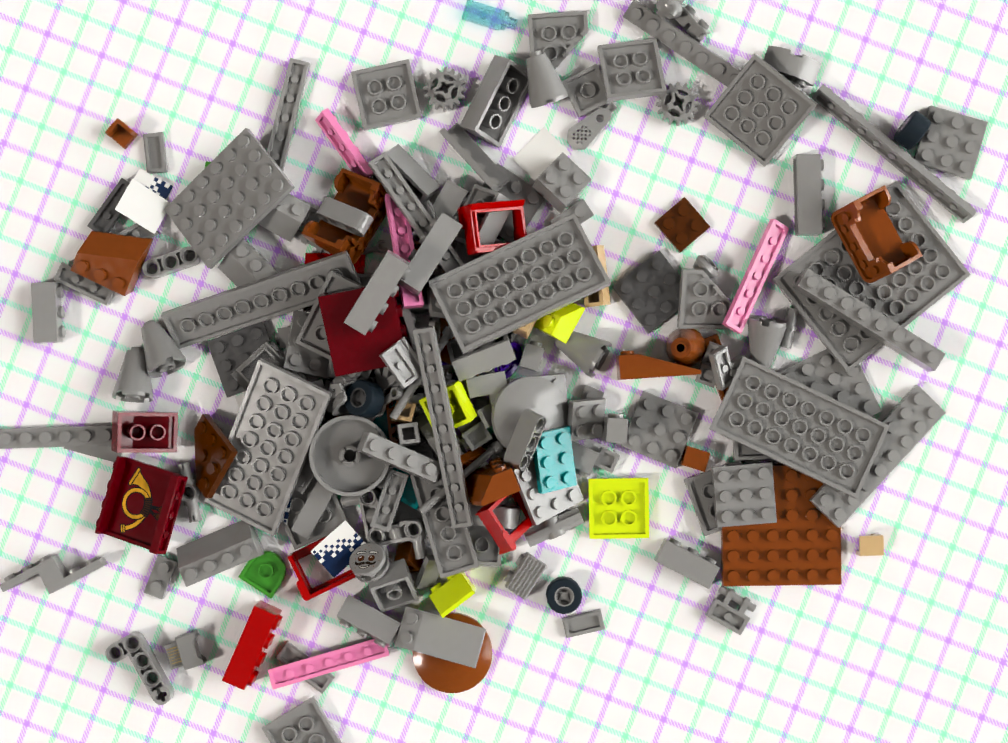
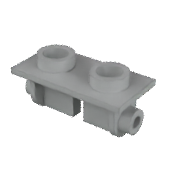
[674,4,711,42]

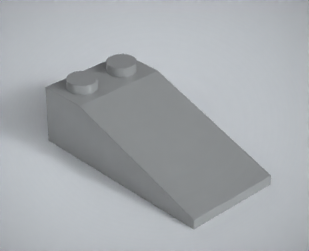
[395,606,486,668]

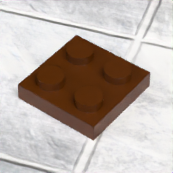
[654,197,710,253]

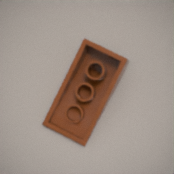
[616,351,701,380]

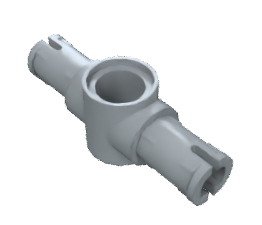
[177,462,202,523]

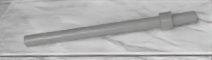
[390,326,454,420]
[418,440,503,515]

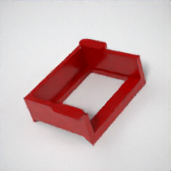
[457,200,527,255]
[475,491,532,555]
[288,536,356,601]

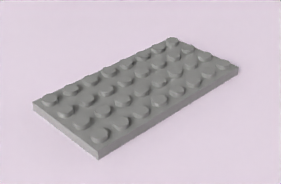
[428,213,611,354]
[709,356,890,499]
[204,358,333,536]

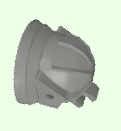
[328,372,362,416]

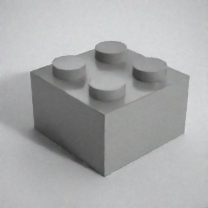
[532,152,592,213]
[368,558,419,613]

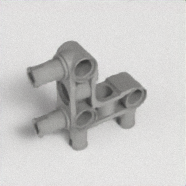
[340,487,427,563]

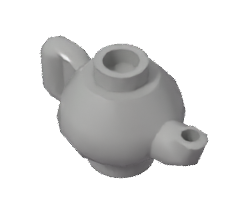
[656,0,685,21]

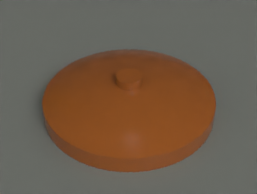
[413,612,492,693]

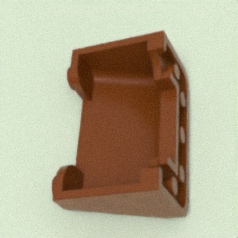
[301,168,388,264]
[831,185,923,283]

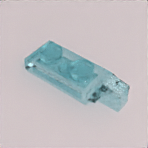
[462,0,518,31]

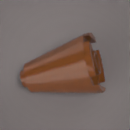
[666,328,706,366]

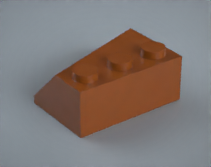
[70,231,153,296]
[465,457,521,506]

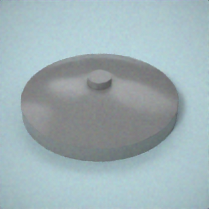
[491,376,568,457]

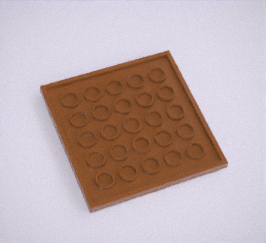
[721,465,842,586]

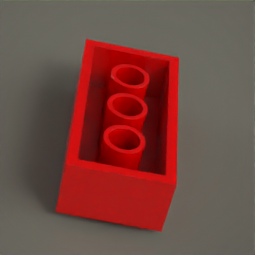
[222,600,283,690]

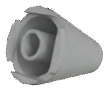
[526,50,568,108]
[747,315,787,368]
[141,320,186,378]
[554,331,612,378]
[112,347,154,403]

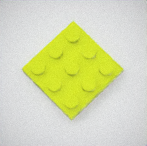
[588,478,649,539]

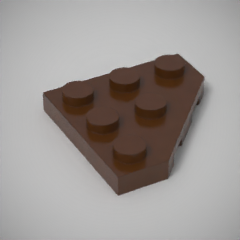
[194,414,238,498]

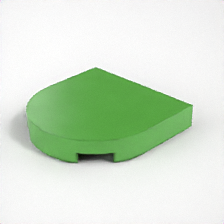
[238,551,286,599]

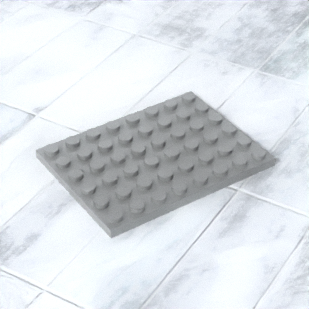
[772,181,971,373]

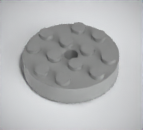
[309,415,389,496]

